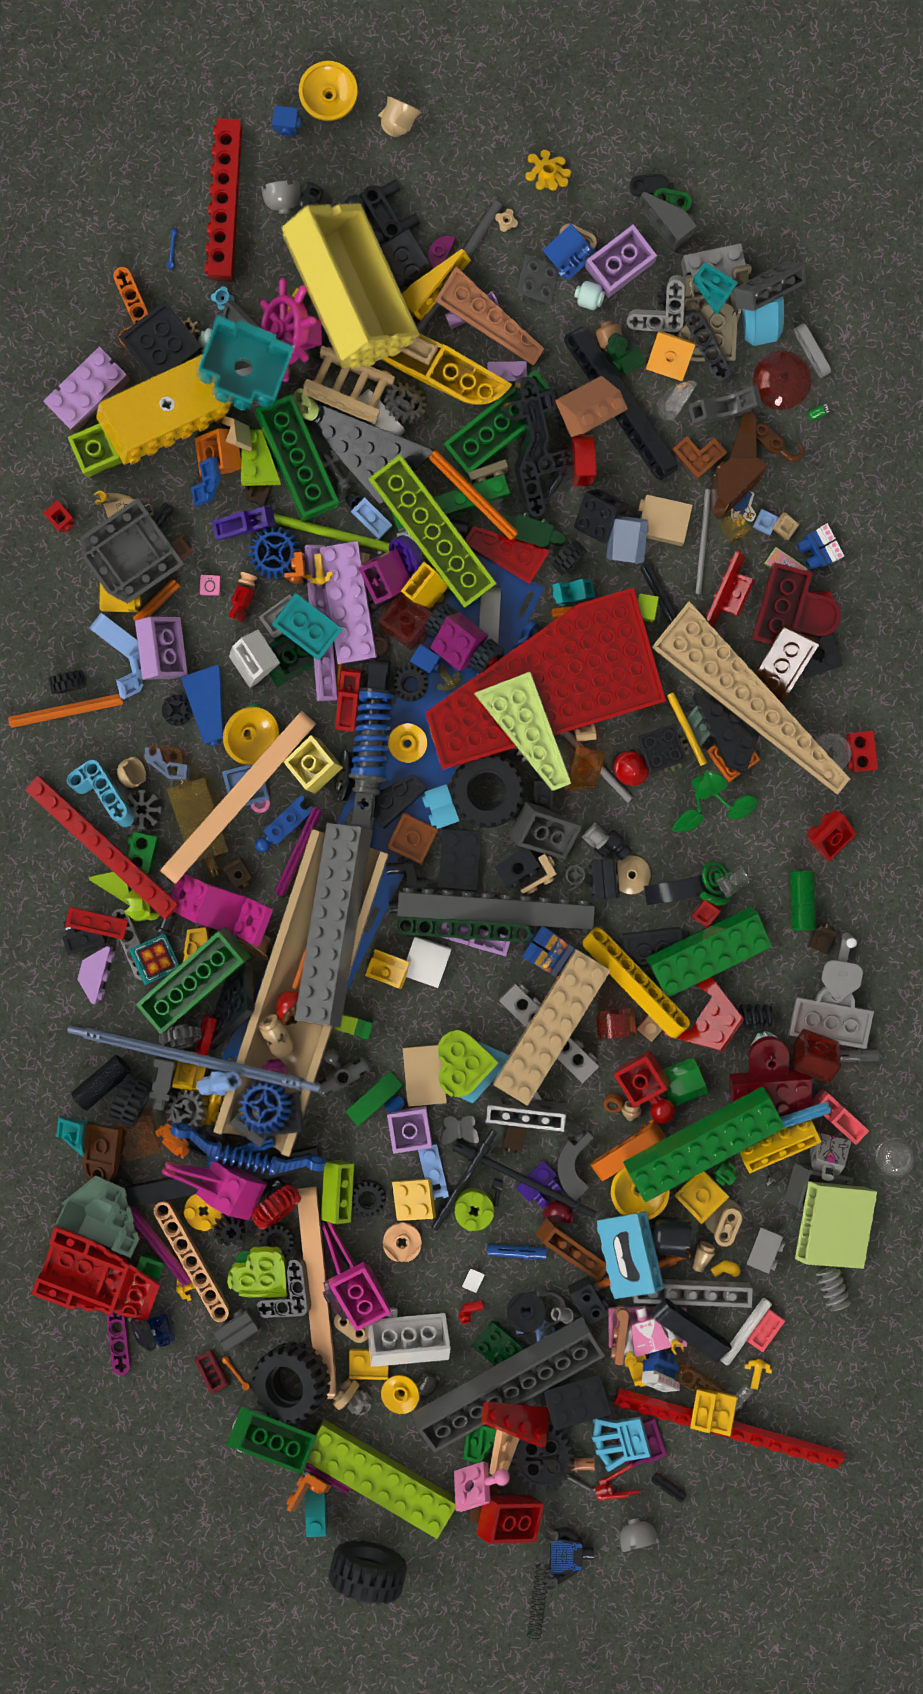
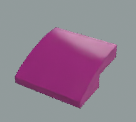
[615,1418,667,1468]

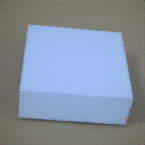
[753,509,779,536]

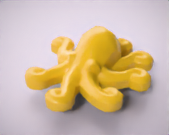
[525,150,571,190]

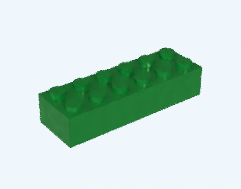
[444,370,552,479]
[255,394,339,522]
[646,907,772,997]
[136,927,251,1034]

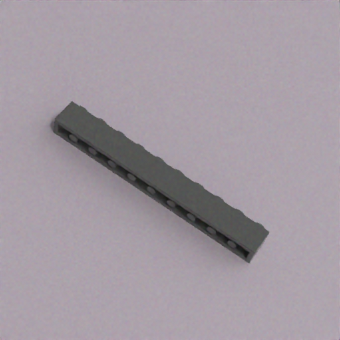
[397,887,595,930]

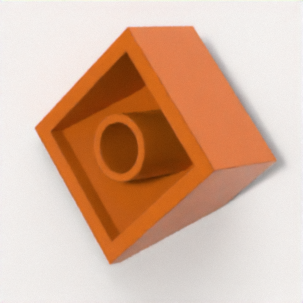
[195,429,241,477]

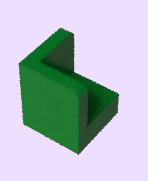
[137,1252,165,1278]

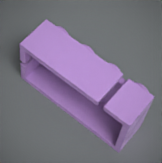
[43,347,130,434]

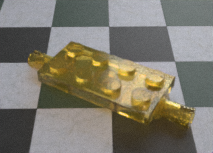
[167,763,229,878]

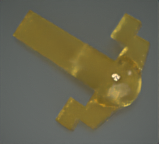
[436,664,461,692]

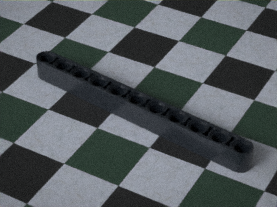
[122,1146,321,1208]

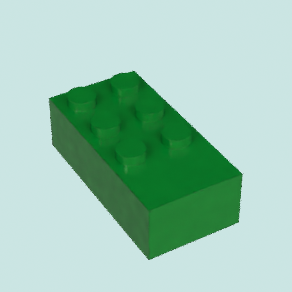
[227,1406,317,1475]

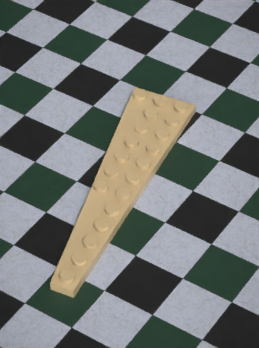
[652,602,850,795]

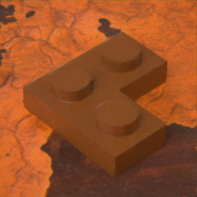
[671,436,727,479]

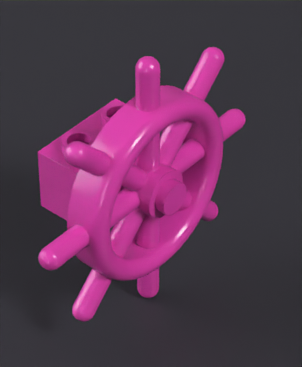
[260,278,322,382]

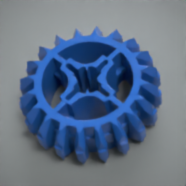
[248,527,302,580]
[238,1080,292,1134]

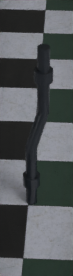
[431,1129,497,1231]

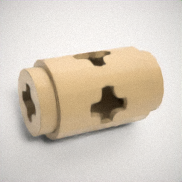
[259,1014,293,1057]

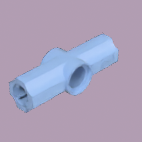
[196,1072,241,1095]

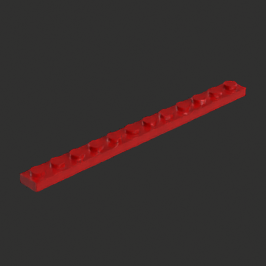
[614,1388,845,1468]

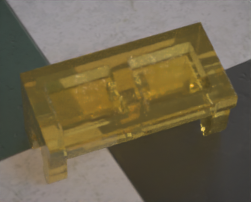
[720,513,752,544]

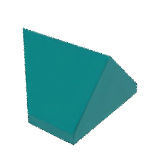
[56,1117,89,1157]

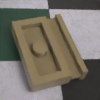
[469,460,508,485]

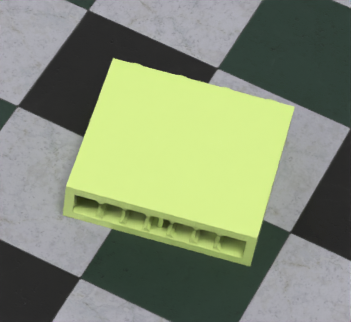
[795,1181,877,1269]

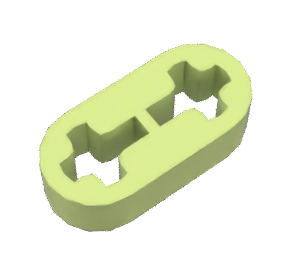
[293,388,319,421]

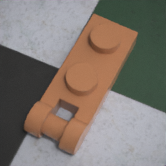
[611,1305,629,1365]

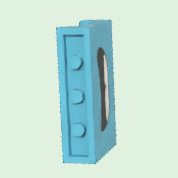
[597,1211,664,1299]

